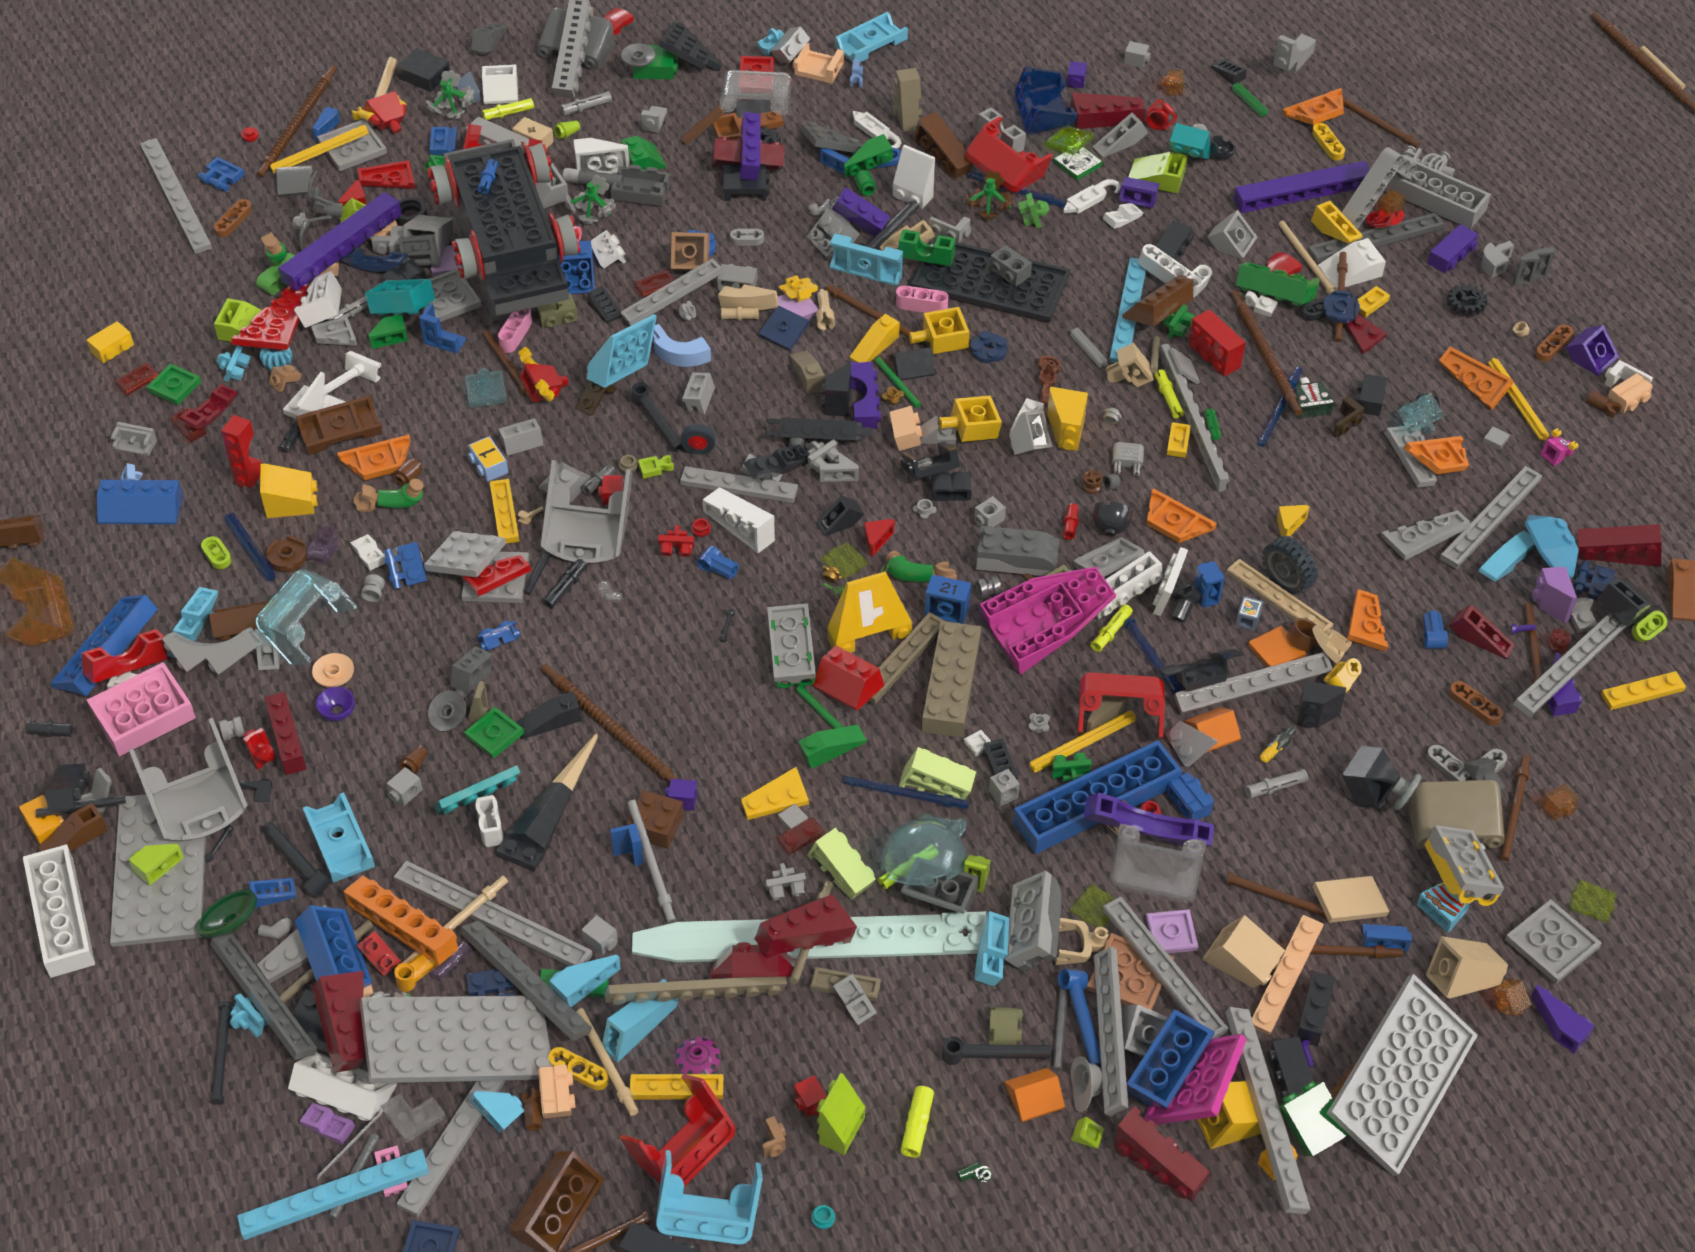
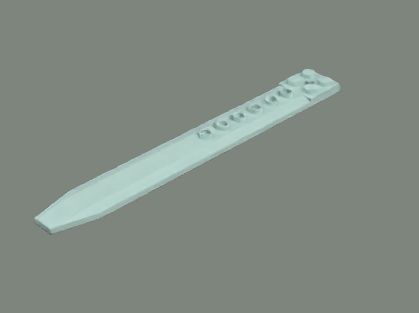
[632,912,986,962]

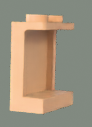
[793,43,844,83]

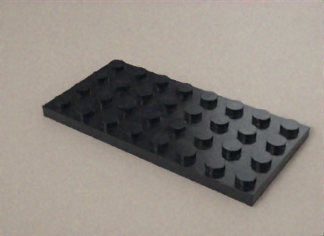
[911,237,1071,323]

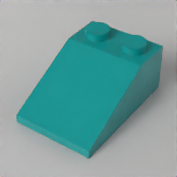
[1170,123,1210,159]

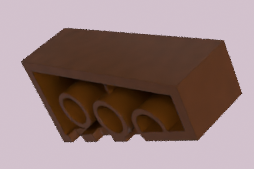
[913,112,974,179]

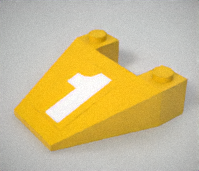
[827,572,912,653]

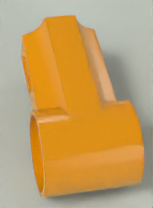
[394,954,438,992]

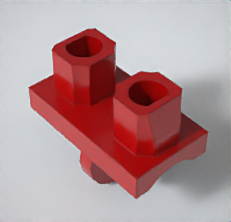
[658,525,695,557]
[243,728,276,770]
[357,931,401,976]

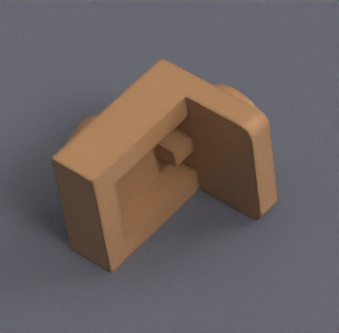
[268,365,302,392]
[762,1116,786,1158]

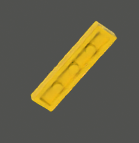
[490,479,519,544]
[1601,671,1686,710]
[630,1074,724,1099]

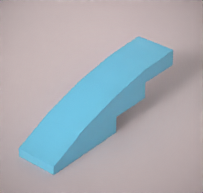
[1479,530,1536,582]
[167,587,218,658]

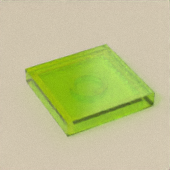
[1045,125,1094,155]

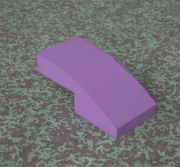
[300,1103,355,1145]

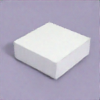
[964,730,990,756]

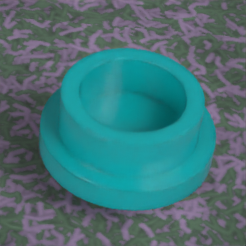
[811,1205,835,1229]

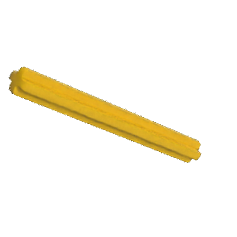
[270,125,369,174]
[1488,358,1549,441]
[1029,710,1136,773]

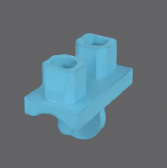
[757,28,784,57]
[216,345,251,382]
[230,993,269,1037]

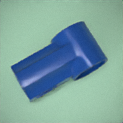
[696,546,739,579]
[1423,611,1448,649]

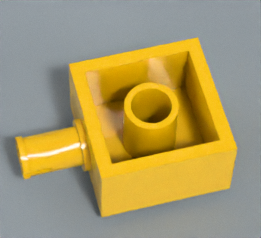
[909,307,969,354]
[938,396,1002,442]

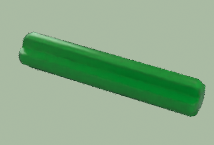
[1232,82,1268,117]

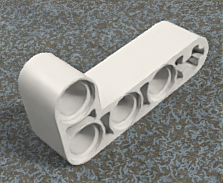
[1138,244,1212,298]

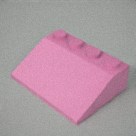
[87,662,196,756]

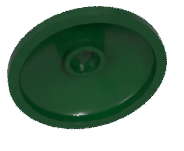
[196,889,257,938]

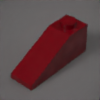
[1448,604,1515,659]

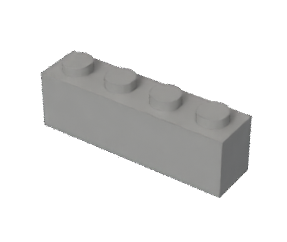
[466,117,529,146]

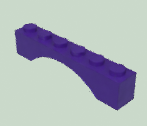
[1084,793,1214,850]

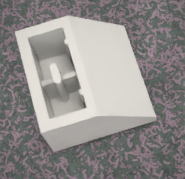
[482,65,518,104]

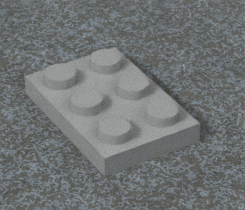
[1073,537,1145,578]

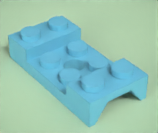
[835,12,908,62]
[830,233,903,286]
[303,792,375,883]

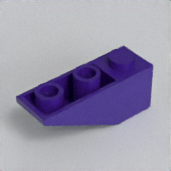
[1547,653,1582,716]
[1531,984,1594,1054]

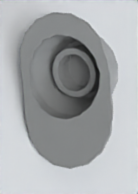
[1071,1056,1103,1112]

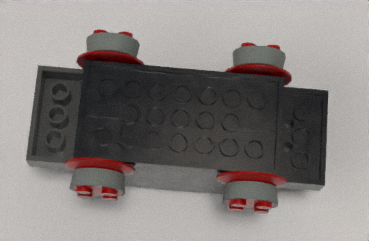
[427,139,581,322]

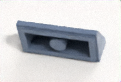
[457,72,481,103]

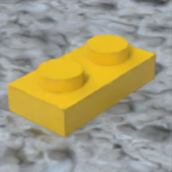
[1358,286,1390,318]
[1167,422,1191,458]

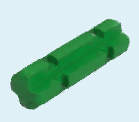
[1204,408,1221,440]

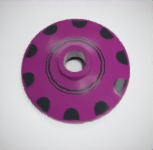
[675,1037,721,1074]

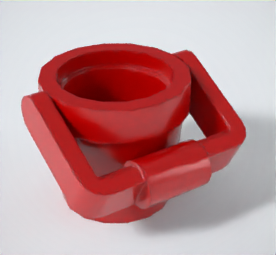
[1145,99,1177,131]

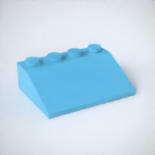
[587,314,657,388]

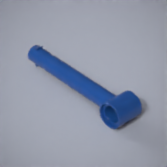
[1058,969,1102,1068]

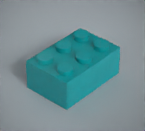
[365,279,435,316]

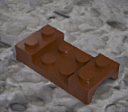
[296,395,383,455]

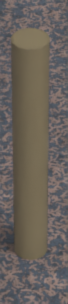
[1150,336,1160,373]

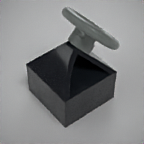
[1342,746,1421,810]

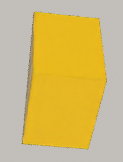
[1277,505,1310,537]

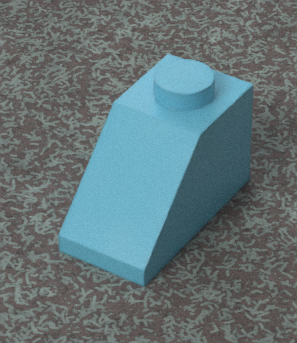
[468,1091,524,1133]

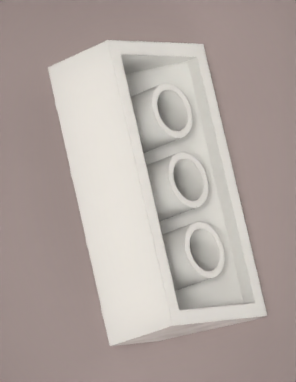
[288,1052,397,1121]

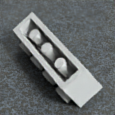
[1096,551,1163,619]

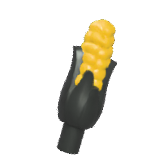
[1260,726,1296,763]

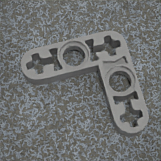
[1426,745,1507,781]

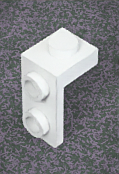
[1605,360,1653,388]

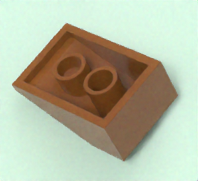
[1666,559,1695,621]

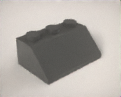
[901,856,978,914]

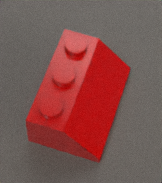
[812,646,885,711]

